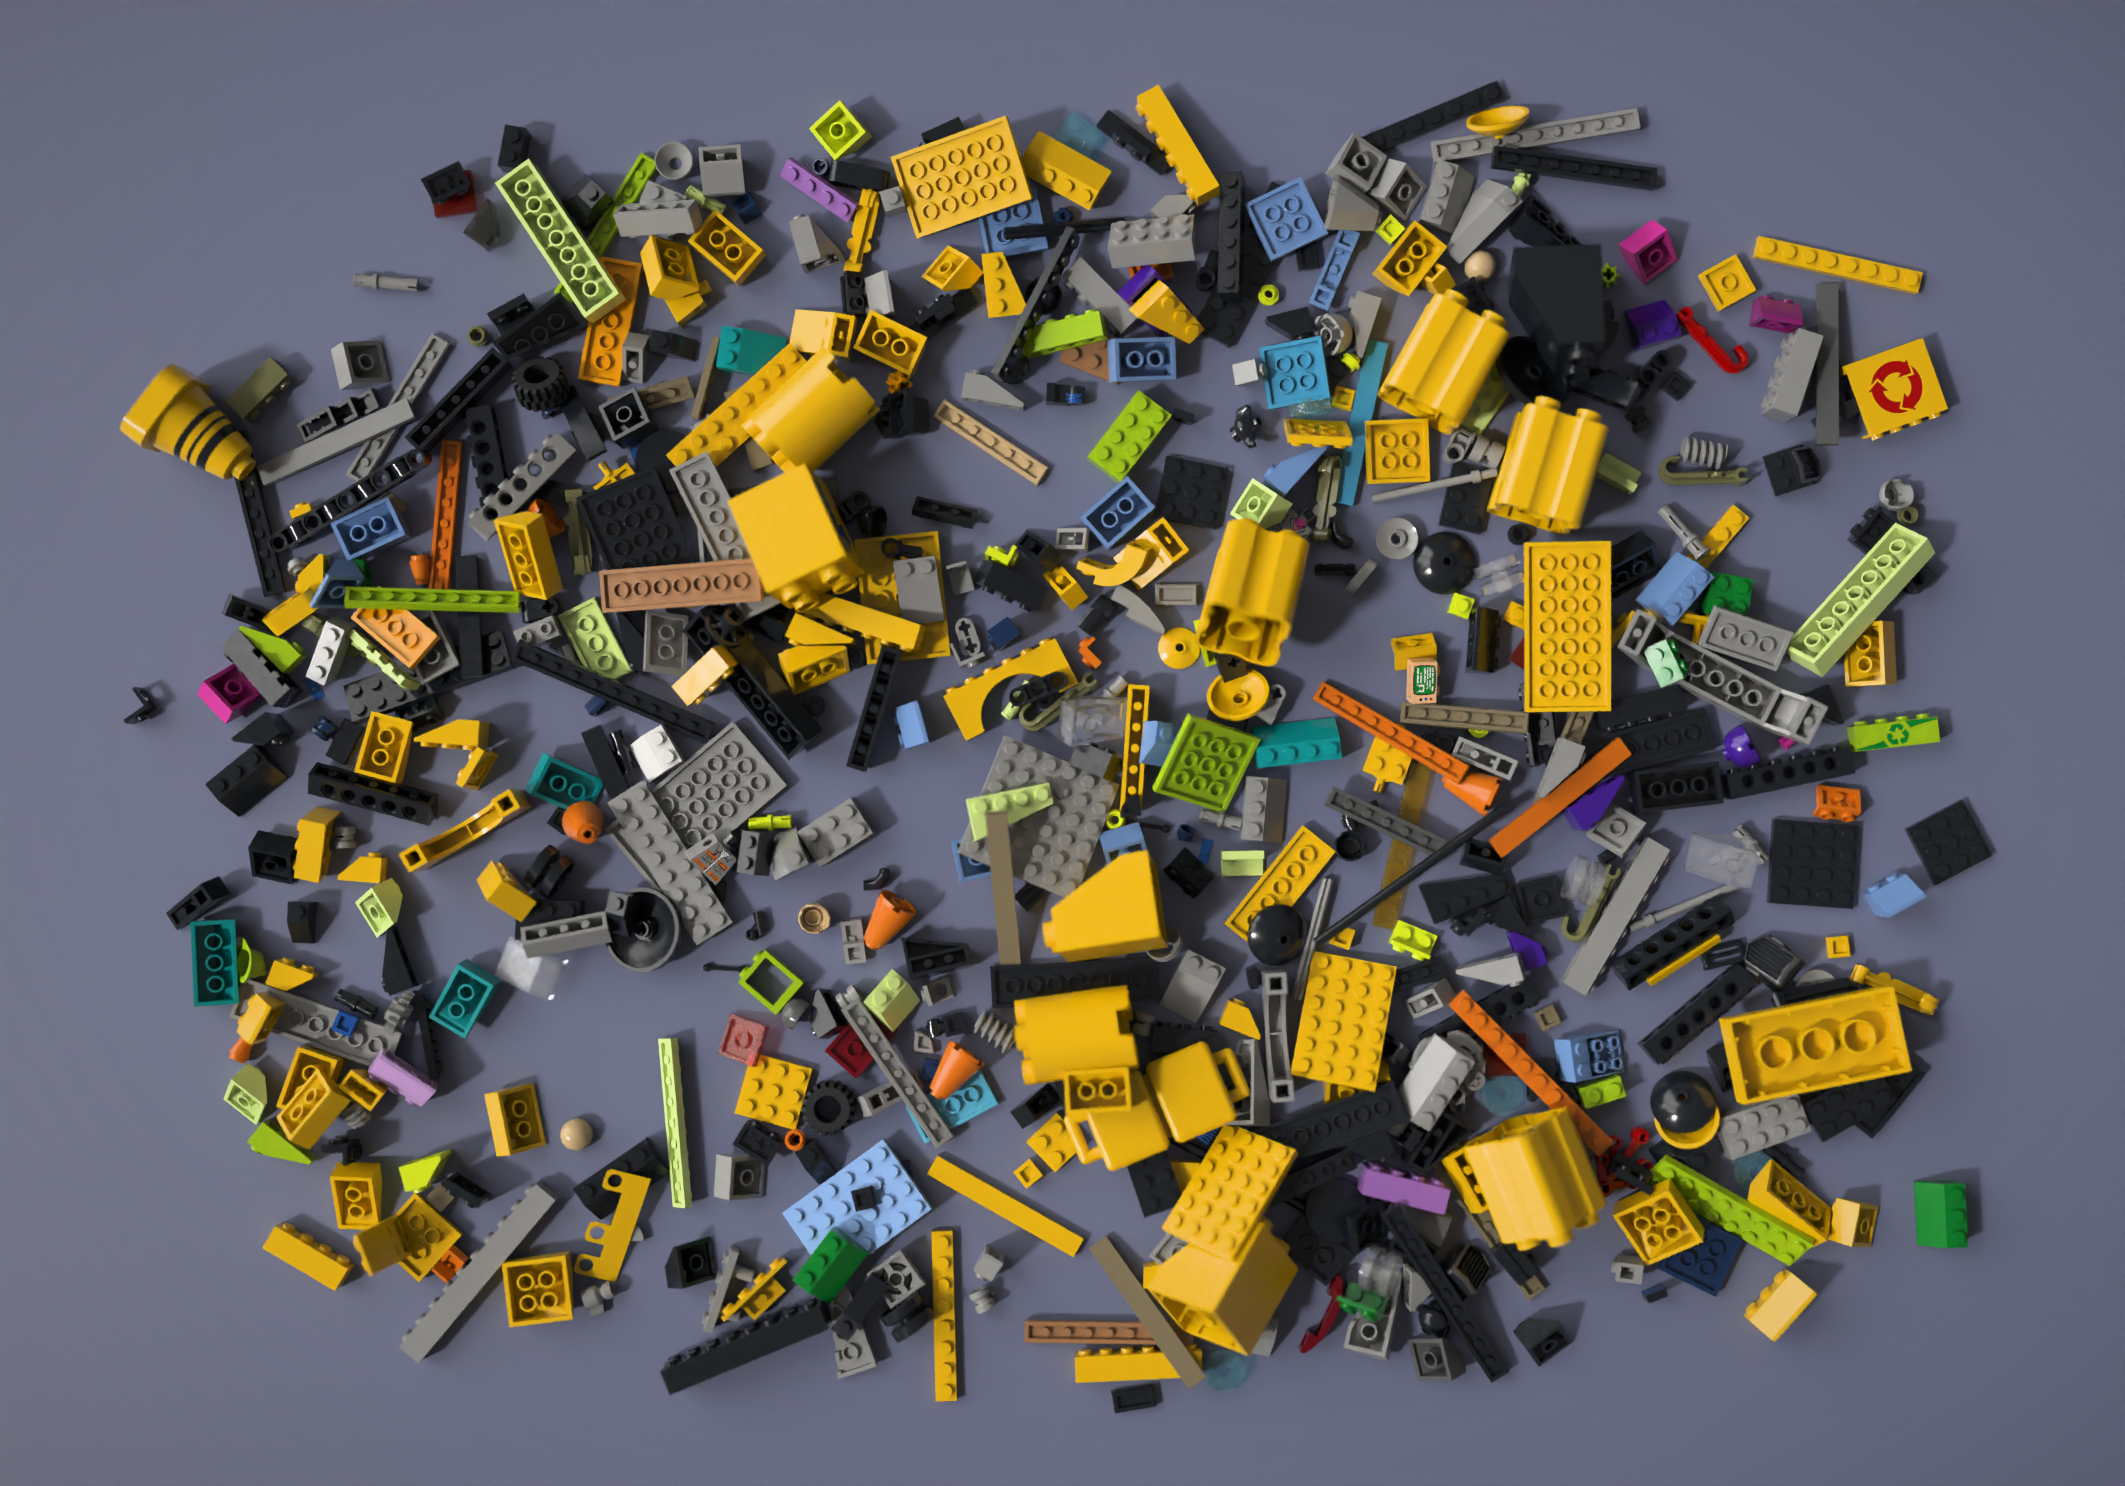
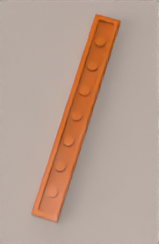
[428,440,464,589]
[1312,681,1470,785]
[1488,738,1632,857]

